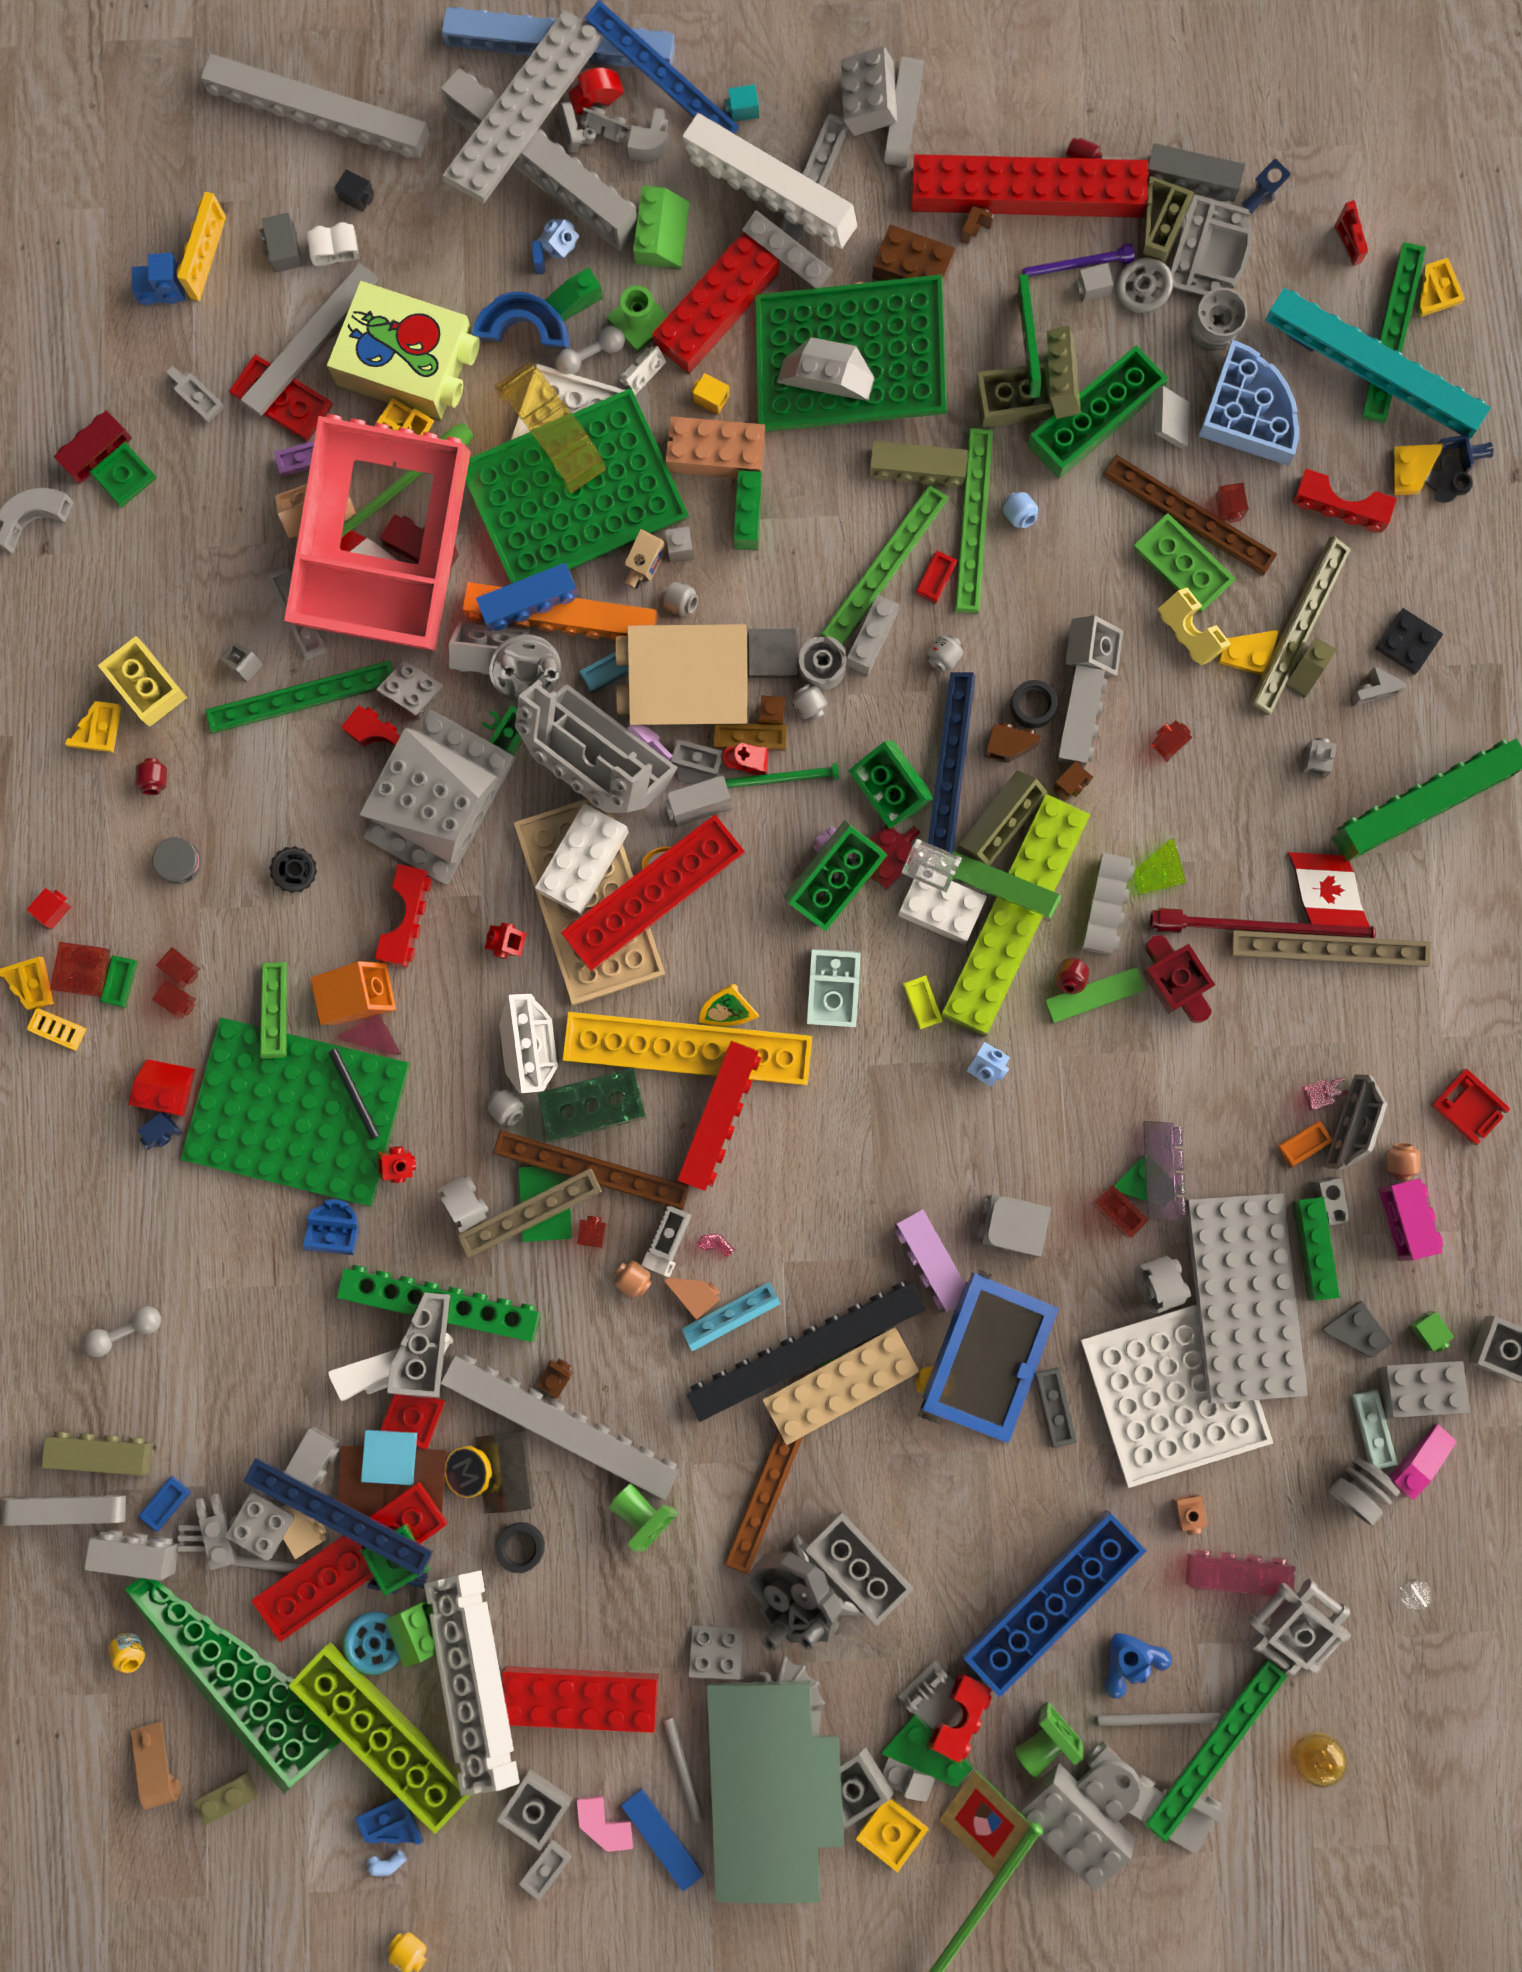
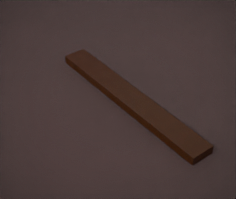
[1103,454,1278,576]
[492,1130,690,1210]

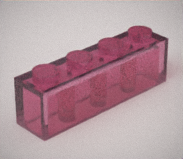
[1186,1549,1295,1596]

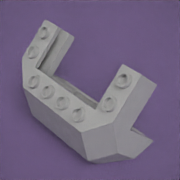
[515,680,678,813]

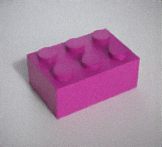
[1378,1179,1443,1261]

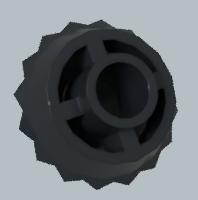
[269,846,318,893]

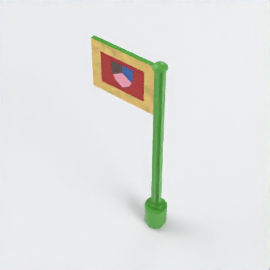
[929,1770,1043,1972]

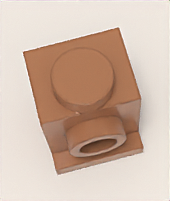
[1173,1494,1208,1535]

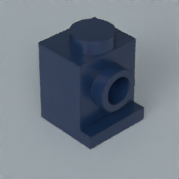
[137,1112,183,1150]

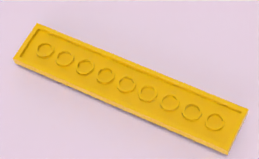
[563,1012,812,1086]

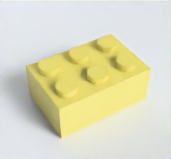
[98,636,188,727]

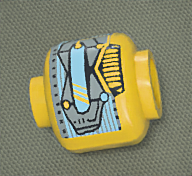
[108,1633,145,1673]

